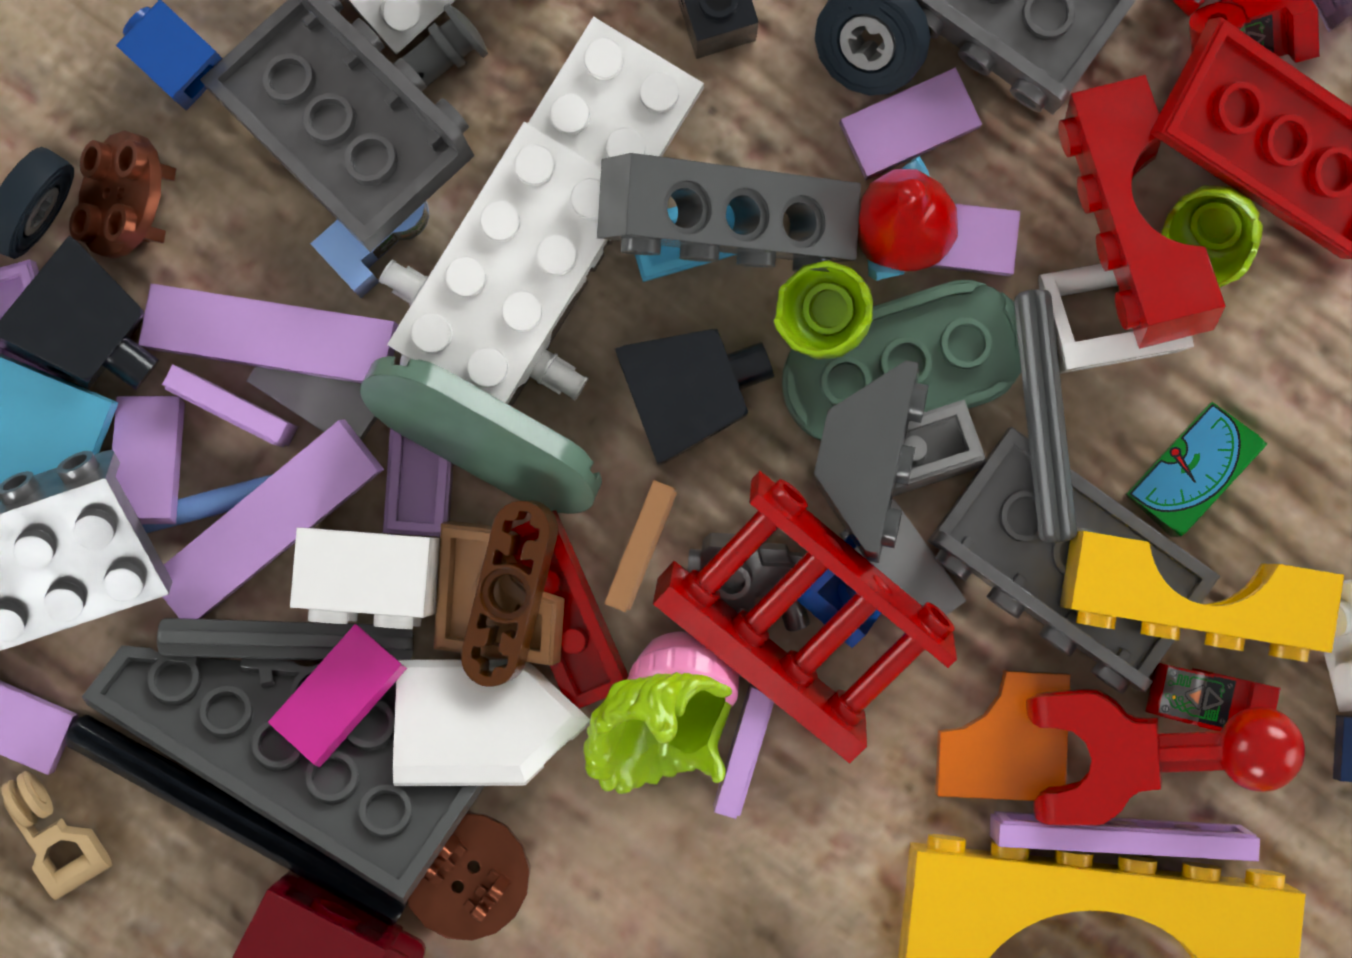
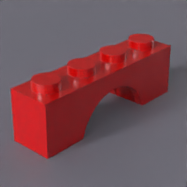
[1058,75,1226,349]

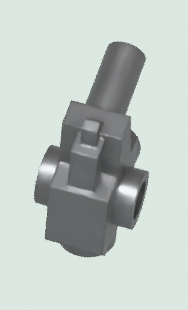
[688,533,810,631]

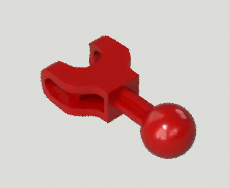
[1026,688,1305,825]

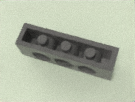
[597,153,861,272]

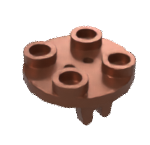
[69,130,177,259]
[407,811,531,941]

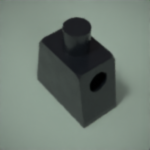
[0,236,159,390]
[615,329,775,466]

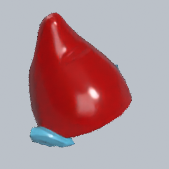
[857,156,958,281]

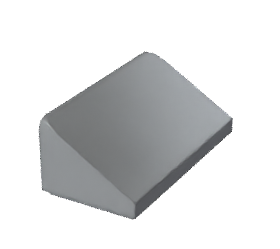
[893,399,986,497]

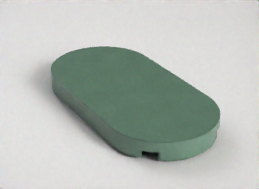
[782,280,1021,441]
[360,356,602,514]

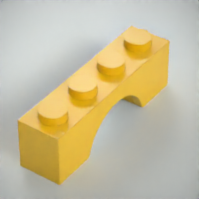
[1059,531,1344,662]

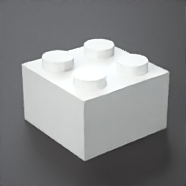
[290,527,440,629]

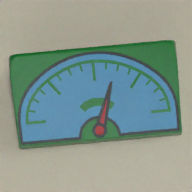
[1125,402,1267,537]

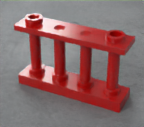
[653,471,957,764]

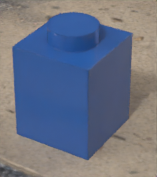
[116,0,223,111]

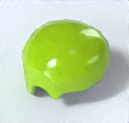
[1161,185,1263,288]
[773,260,873,360]

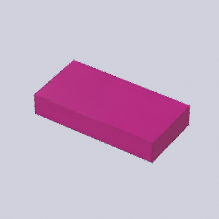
[268,624,407,767]

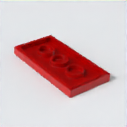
[1150,17,1352,259]

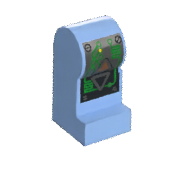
[310,201,430,298]

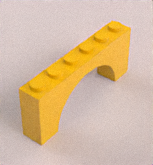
[898,834,1306,958]

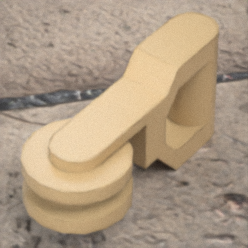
[1,771,112,900]

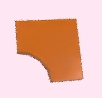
[935,670,1071,801]

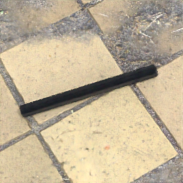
[65,715,408,925]

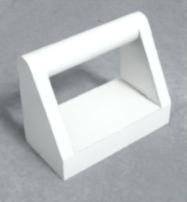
[1038,264,1194,374]

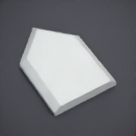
[393,659,590,786]

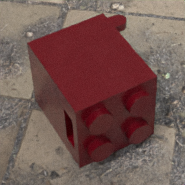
[232,871,426,958]

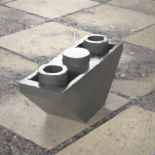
[814,360,929,563]

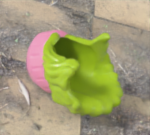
[583,631,740,794]

